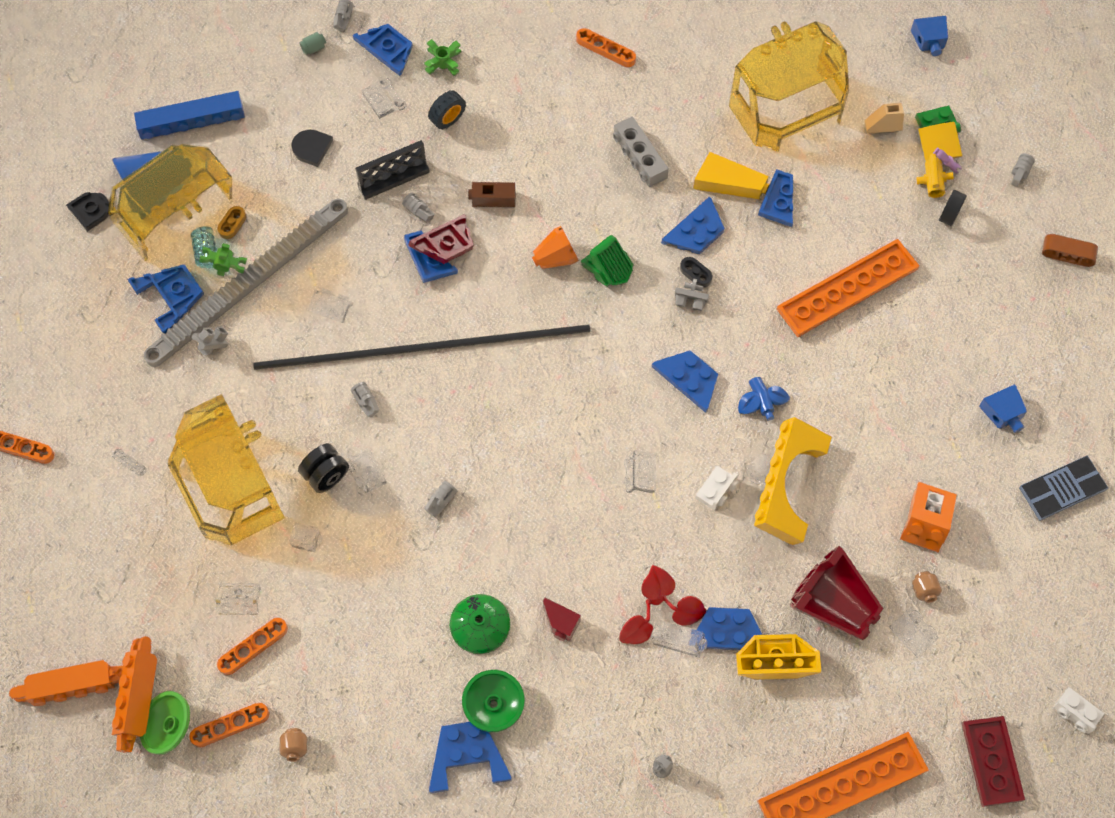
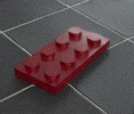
[961,716,1025,807]

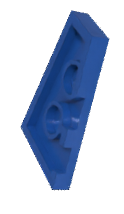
[758,169,793,227]
[404,231,458,283]

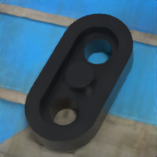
[680,257,713,287]

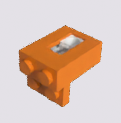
[900,482,957,552]

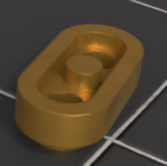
[217,206,246,239]

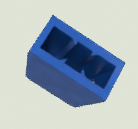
[911,16,948,56]
[979,384,1027,433]

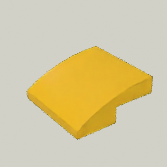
[918,122,963,161]

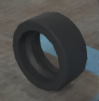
[939,190,967,226]

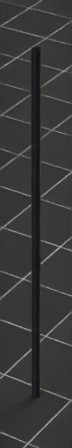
[253,324,590,370]

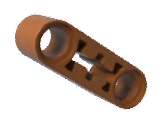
[1042,234,1098,267]

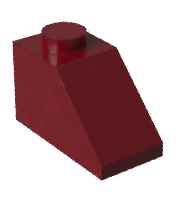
[543,597,581,642]

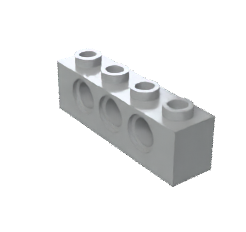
[613,116,669,187]

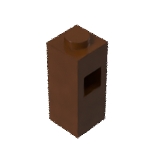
[468,182,516,207]

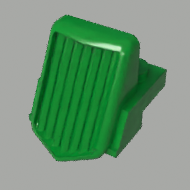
[581,235,634,287]

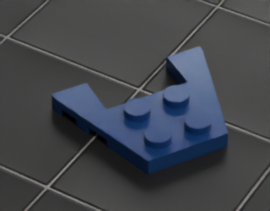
[127,264,204,334]
[429,722,512,794]

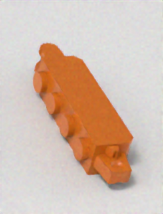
[112,636,157,753]
[9,660,123,706]

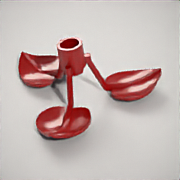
[619,565,706,644]

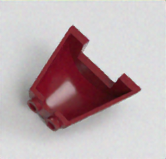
[790,546,884,640]

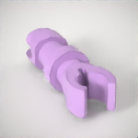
[933,147,962,173]

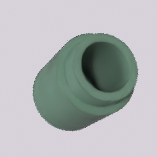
[299,32,326,55]

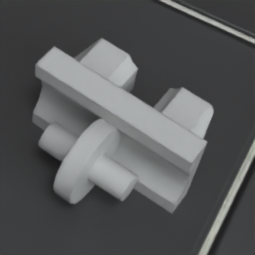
[675,279,709,311]
[191,326,229,355]

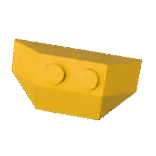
[736,634,821,680]

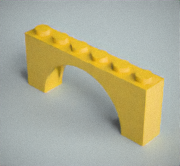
[754,417,832,545]

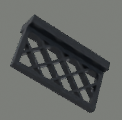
[355,140,430,200]

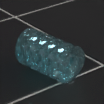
[190,226,217,268]

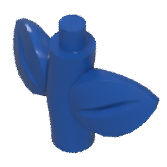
[738,377,790,421]

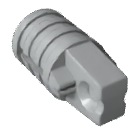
[333,0,354,32]
[1011,153,1035,187]
[402,192,435,222]
[351,382,379,417]
[424,481,458,517]
[652,754,673,778]

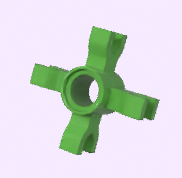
[424,39,461,76]
[199,243,247,277]

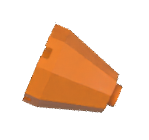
[532,226,579,269]

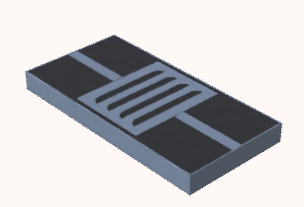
[1019,455,1108,521]

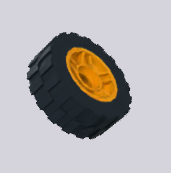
[428,90,466,130]

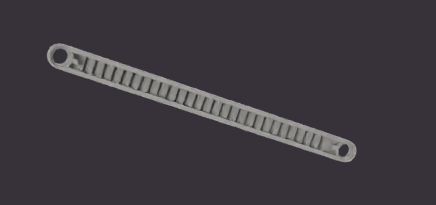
[144,199,348,367]

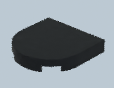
[291,129,334,167]
[66,192,111,232]

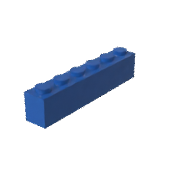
[134,91,245,140]

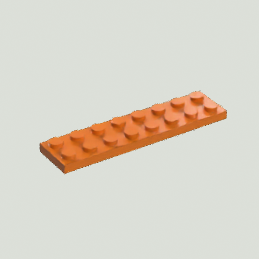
[776,239,920,338]
[757,732,929,818]

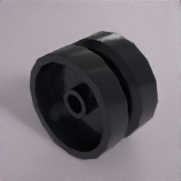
[298,443,349,493]

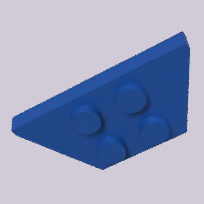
[353,24,413,76]
[661,197,725,255]
[652,350,718,413]
[689,607,762,650]

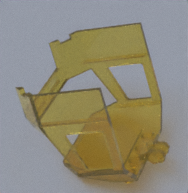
[729,21,849,152]
[108,144,232,261]
[167,394,285,545]

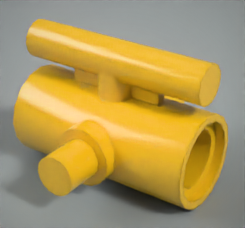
[916,154,954,198]

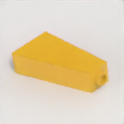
[693,152,770,199]

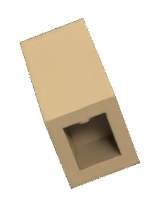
[865,103,904,134]

